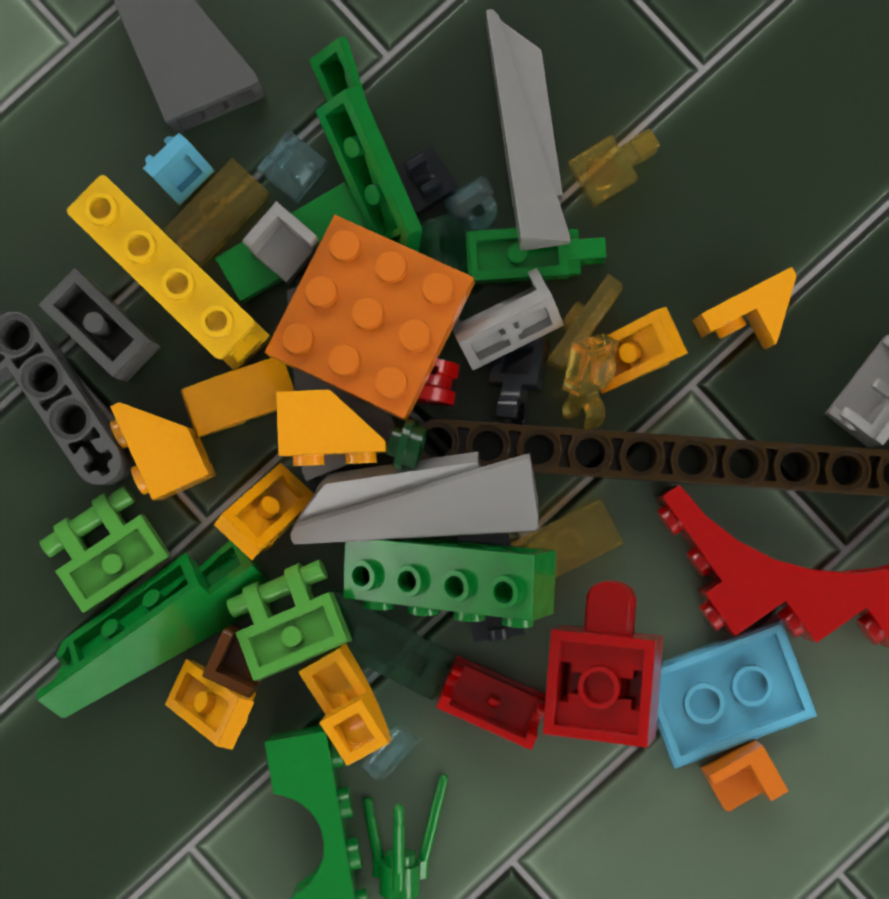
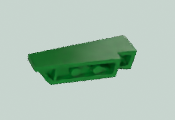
[309,36,422,252]

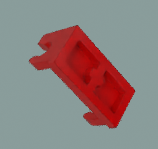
[436,654,546,750]

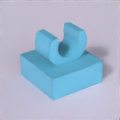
[143,133,215,206]

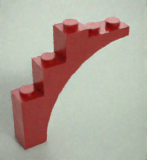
[655,485,889,648]

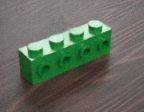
[343,537,556,628]

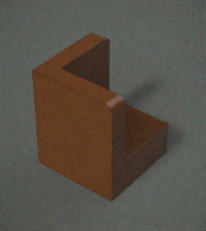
[202,624,262,698]

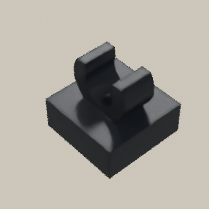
[396,145,458,217]

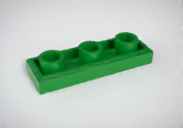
[215,182,367,304]

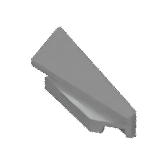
[486,9,571,251]
[290,451,539,544]

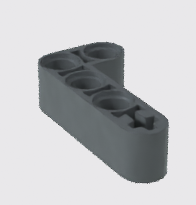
[0,312,132,485]

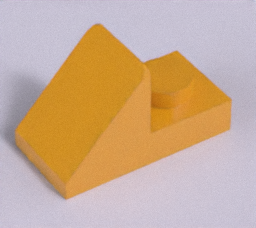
[692,267,797,350]
[581,307,688,394]
[214,463,315,560]
[165,659,256,750]

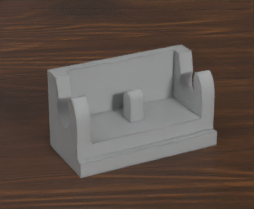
[452,268,564,370]
[825,334,889,447]

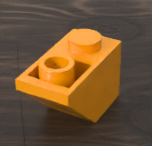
[276,389,388,466]
[110,402,217,500]

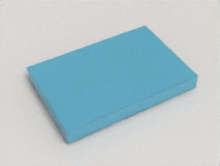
[657,619,817,769]

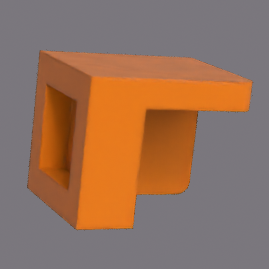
[700,740,789,811]

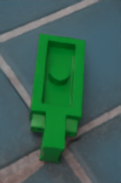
[466,228,607,285]

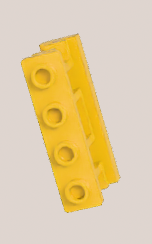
[67,175,272,370]

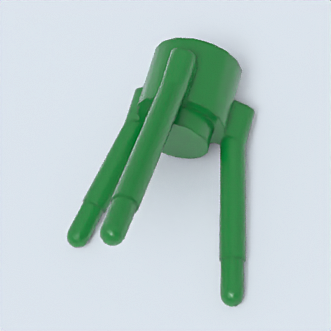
[363,774,449,899]

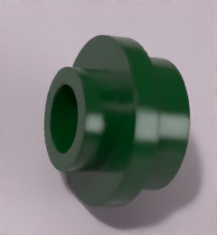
[387,418,428,470]

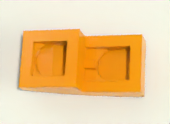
[181,358,295,438]
[298,644,392,766]

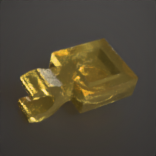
[568,128,660,207]
[562,333,619,429]

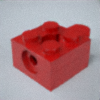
[543,580,664,748]

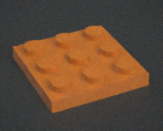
[265,214,475,421]

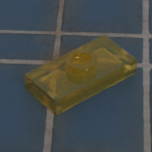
[164,158,271,267]
[547,274,623,373]
[510,498,624,578]

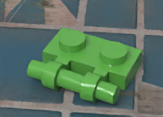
[39,485,172,613]
[227,559,352,681]

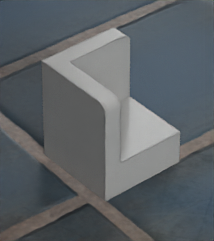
[243,201,320,285]

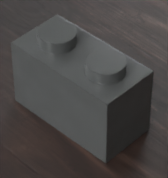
[39,268,161,383]

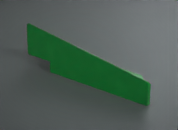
[36,540,271,718]

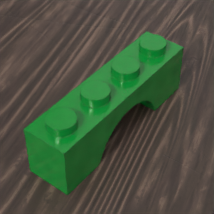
[264,725,370,899]

